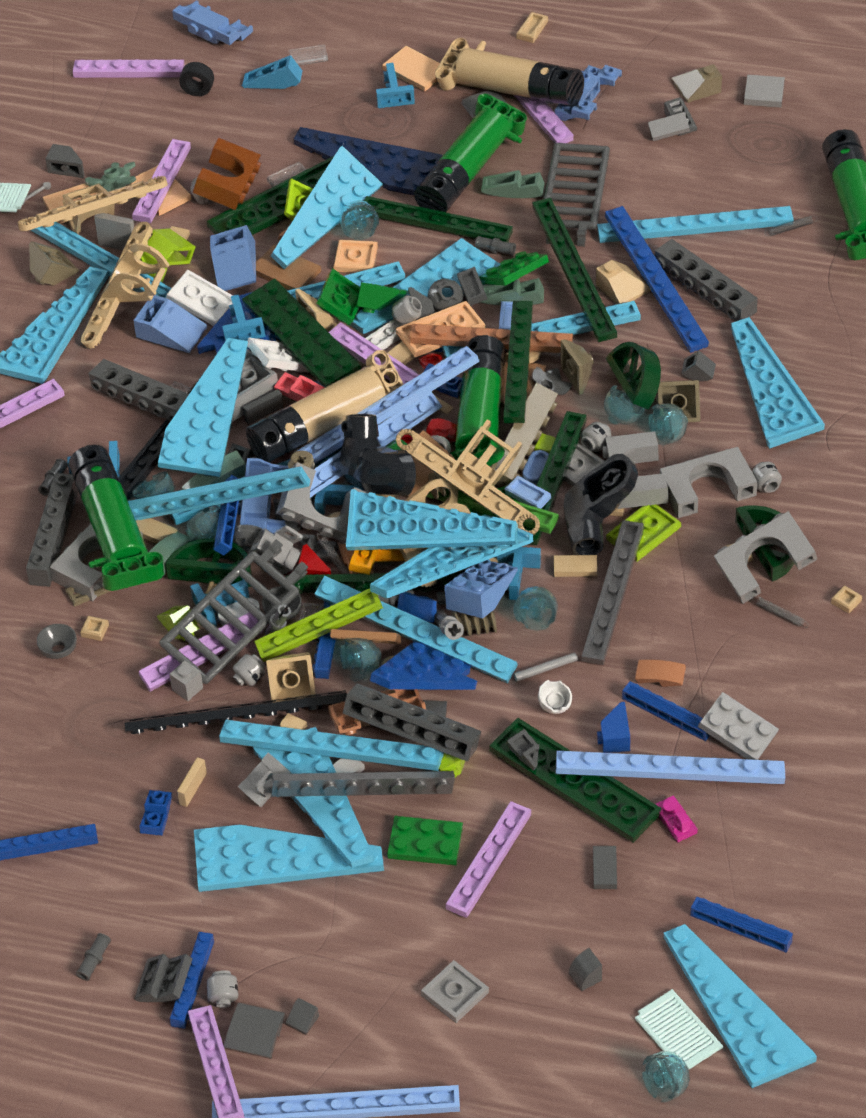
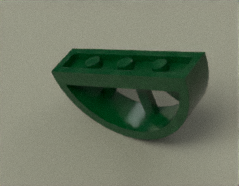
[605,342,661,409]
[735,505,794,582]
[166,538,252,587]

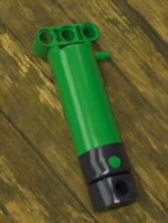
[414,94,527,212]
[822,129,866,261]
[450,335,505,466]
[68,445,164,591]

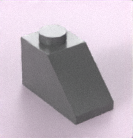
[45,144,85,178]

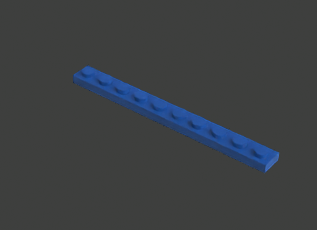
[605,206,709,353]

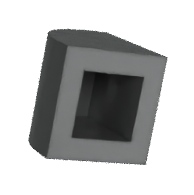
[681,350,716,381]
[569,948,602,991]

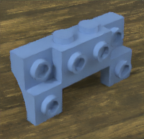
[172,0,253,45]
[555,65,622,121]
[238,458,289,533]

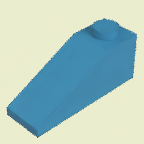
[242,55,303,89]

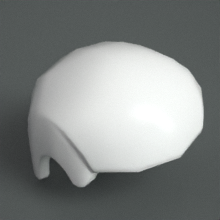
[538,680,572,714]

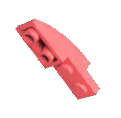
[274,372,325,401]

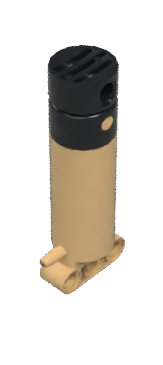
[435,38,584,107]
[246,350,404,462]

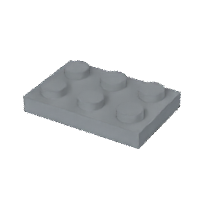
[698,692,779,760]

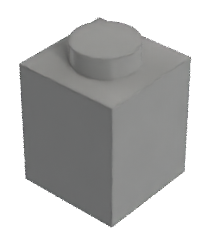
[169,661,203,701]

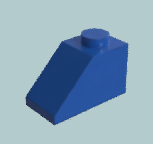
[597,702,630,753]

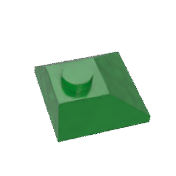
[357,282,409,313]

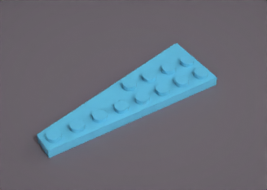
[271,146,383,269]
[0,267,109,384]
[731,317,825,449]
[346,489,518,551]
[370,514,533,599]
[253,727,374,868]
[664,924,817,1088]

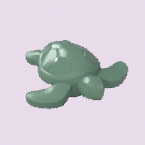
[85,162,136,192]

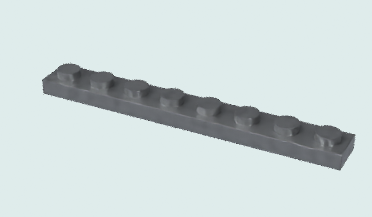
[582,520,644,665]
[270,771,455,797]

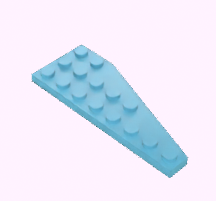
[350,238,501,334]
[158,338,248,477]
[194,825,384,892]

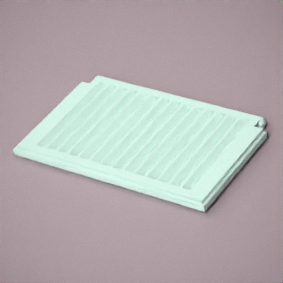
[0,183,31,213]
[635,989,723,1070]

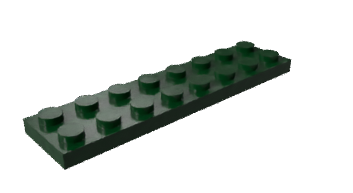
[207,156,334,235]
[242,278,361,387]
[489,718,662,843]

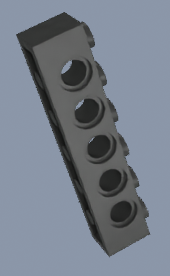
[655,239,758,321]
[88,359,189,421]
[26,473,79,587]
[343,683,481,762]

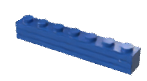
[213,475,239,555]
[312,601,336,679]
[622,681,710,741]
[0,824,98,861]
[690,897,793,953]
[170,932,214,1029]

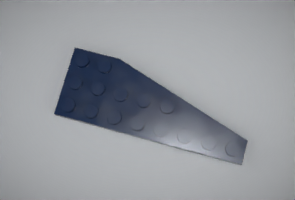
[294,127,443,196]

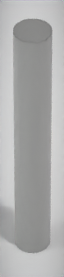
[513,652,578,682]

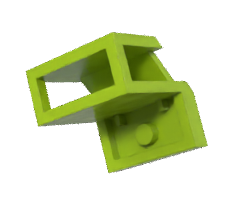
[140,228,196,283]

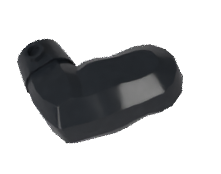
[340,414,416,497]
[564,453,638,555]

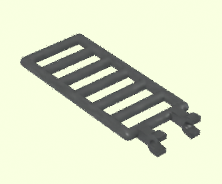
[539,143,610,247]
[159,539,308,684]

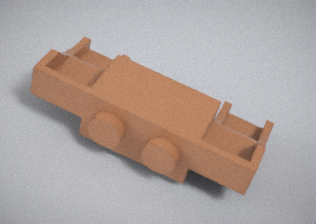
[328,689,426,736]

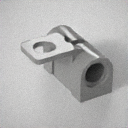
[249,526,303,575]
[238,753,291,807]

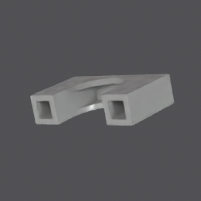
[602,431,668,509]
[660,447,757,518]
[276,462,369,544]
[714,511,817,604]
[49,523,143,602]

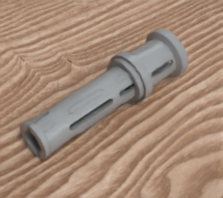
[434,609,464,640]

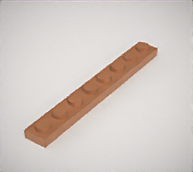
[410,323,573,353]

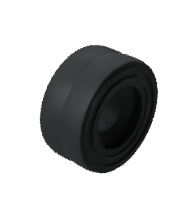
[179,62,214,96]

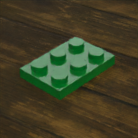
[479,251,549,286]
[316,269,360,326]
[387,816,463,866]

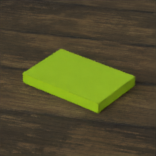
[606,505,681,562]

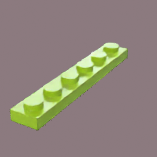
[254,589,383,662]

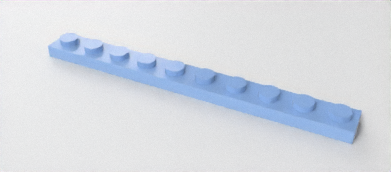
[297,346,479,464]
[310,391,442,498]
[556,751,785,784]
[212,1085,460,1118]

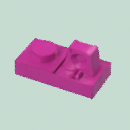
[656,795,698,843]

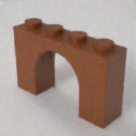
[192,138,262,210]

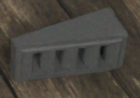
[664,97,697,136]

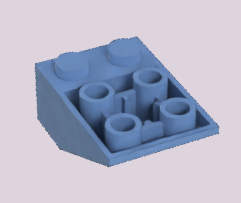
[210,225,256,291]
[133,295,207,353]
[445,559,518,618]

